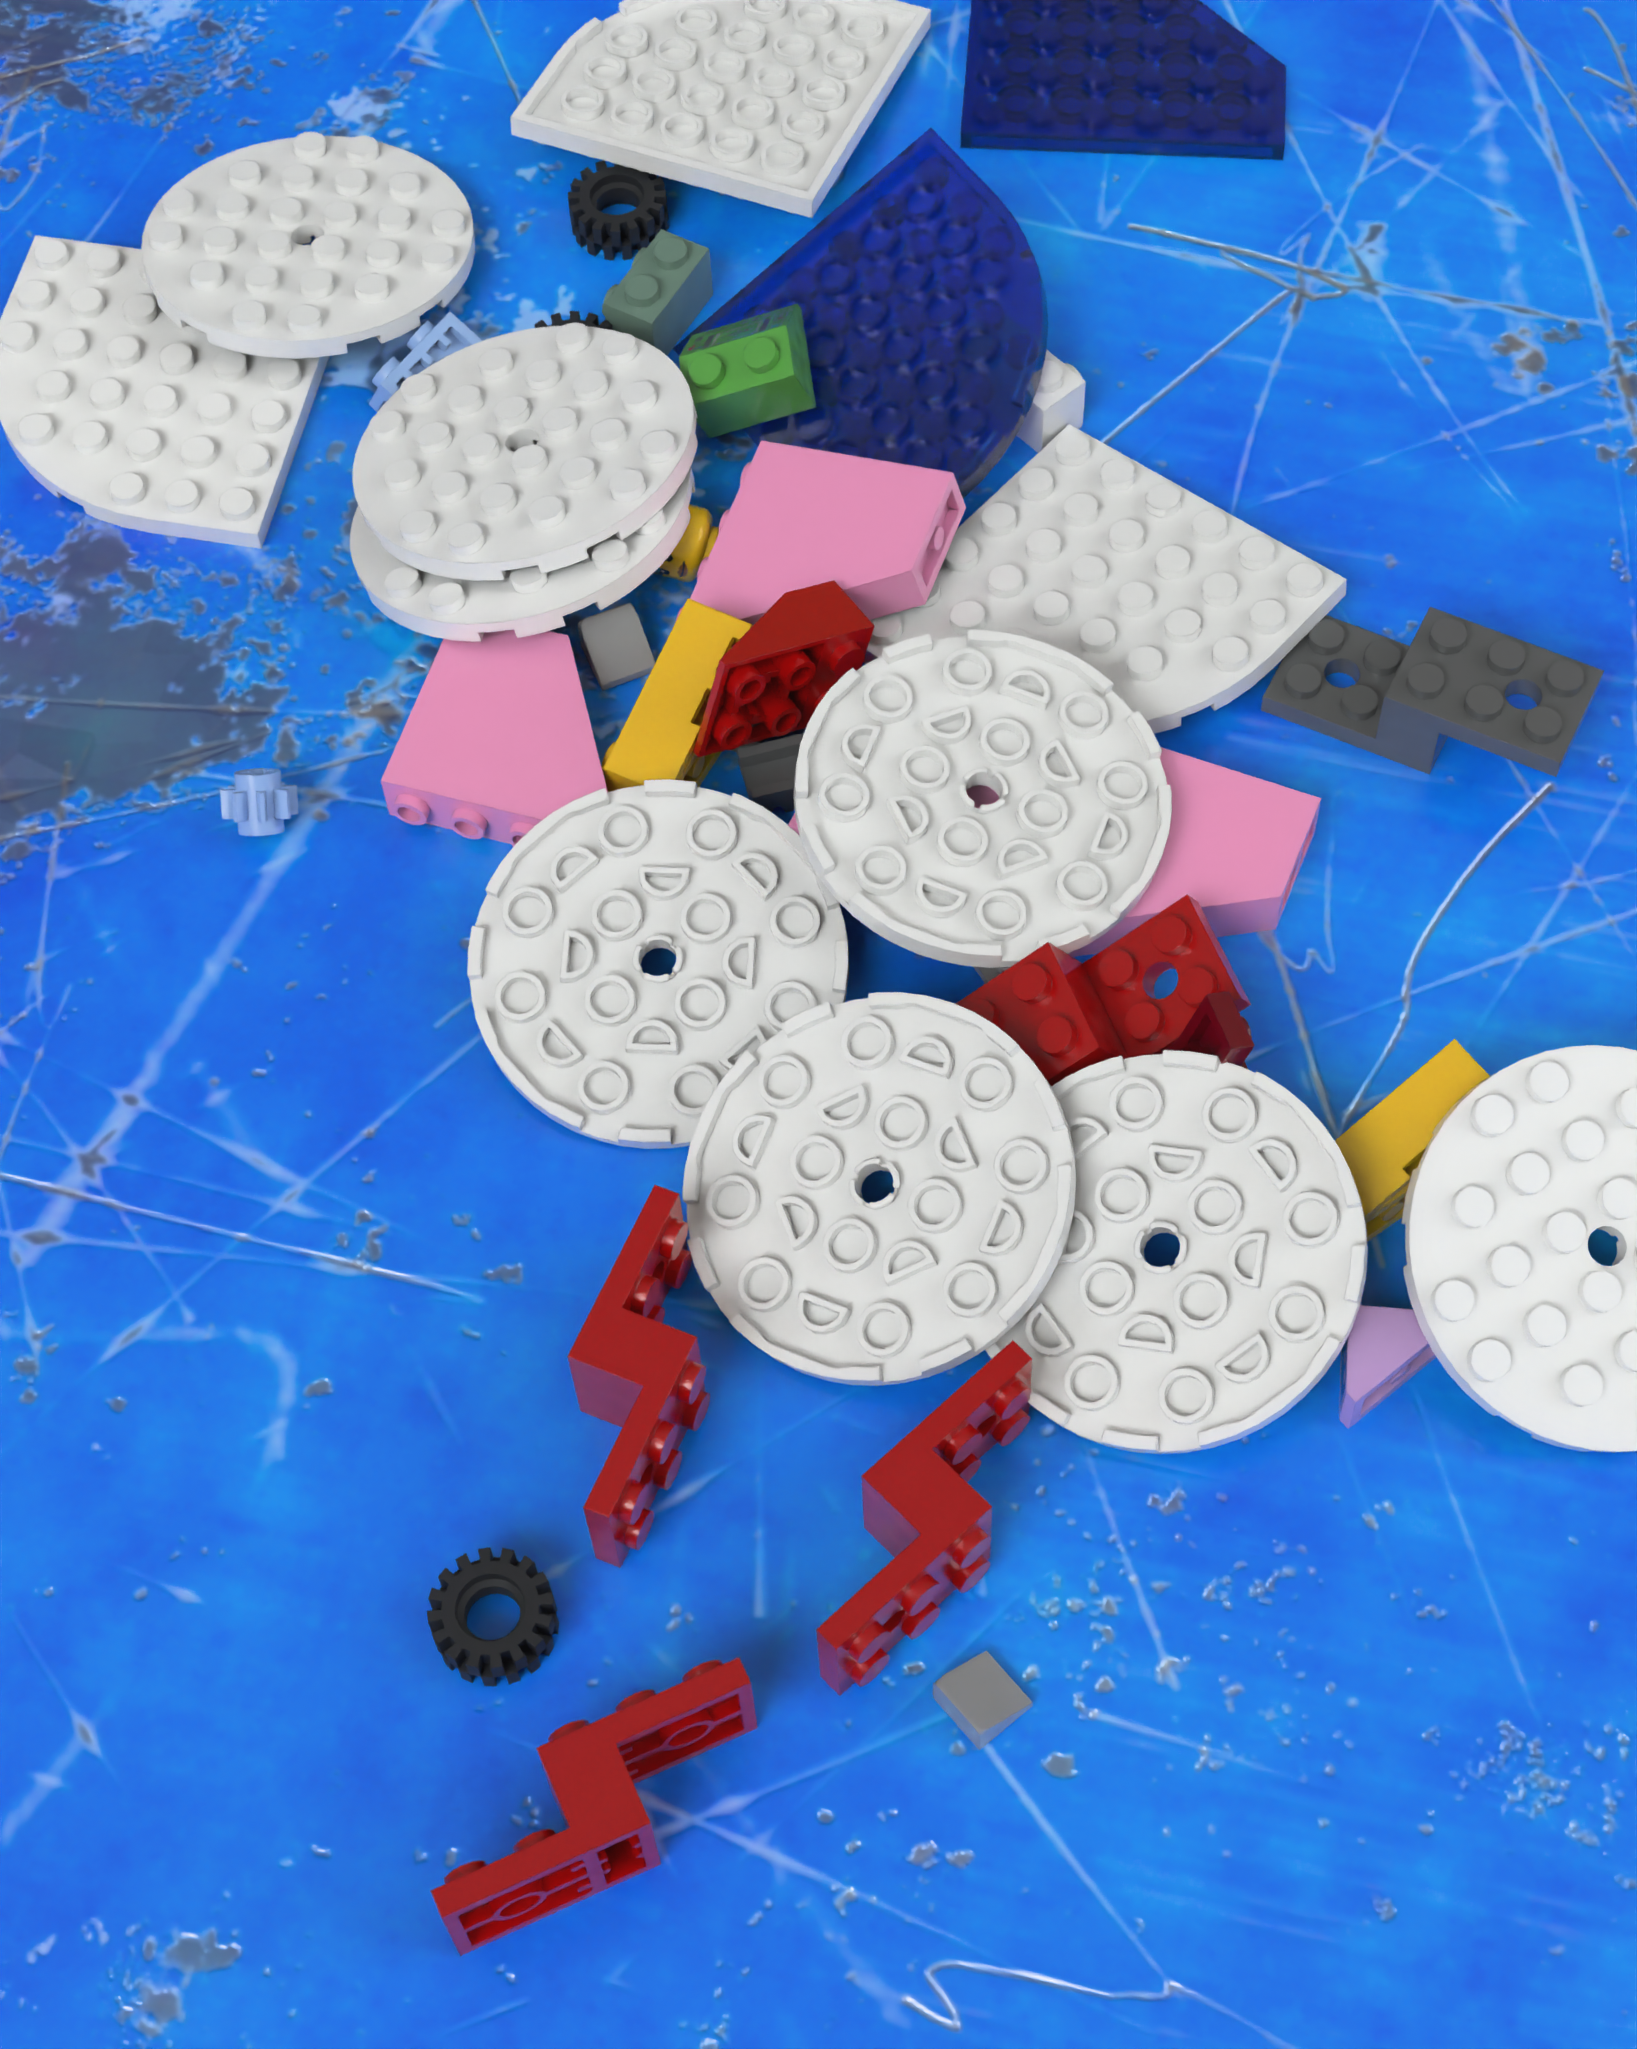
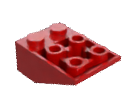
[693,580,875,758]

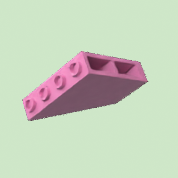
[676,440,966,626]
[381,629,608,847]
[1069,747,1321,957]

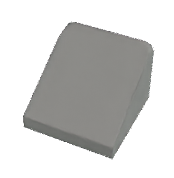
[578,603,655,691]
[933,1651,1033,1750]

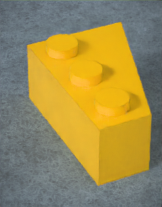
[601,598,752,792]
[1335,1039,1490,1242]

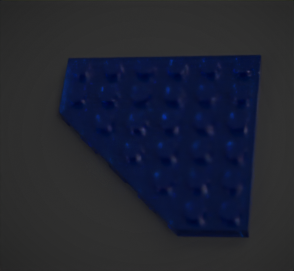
[960,0,1286,160]

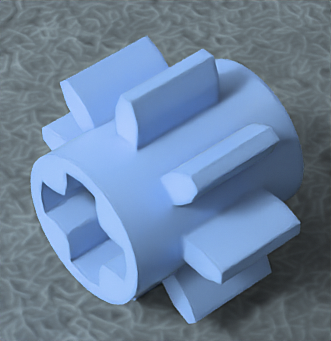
[220,768,299,836]

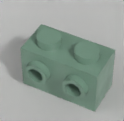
[602,229,713,356]

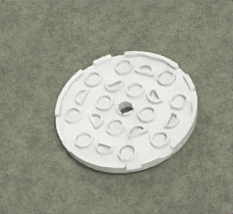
[141,132,475,359]
[352,322,698,581]
[350,441,695,642]
[793,629,1172,968]
[467,779,849,1149]
[682,992,1076,1386]
[1402,1045,1637,1453]
[985,1050,1368,1454]

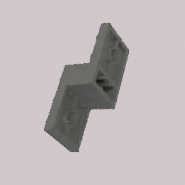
[1261,607,1604,777]

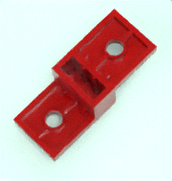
[956,894,1251,1086]
[567,1185,710,1568]
[816,1340,1032,1696]
[431,1657,758,1956]

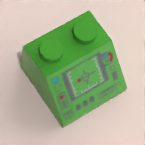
[679,304,816,438]

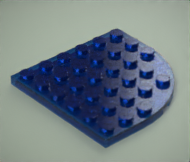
[673,128,1048,498]

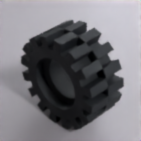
[568,160,669,261]
[427,1547,559,1686]

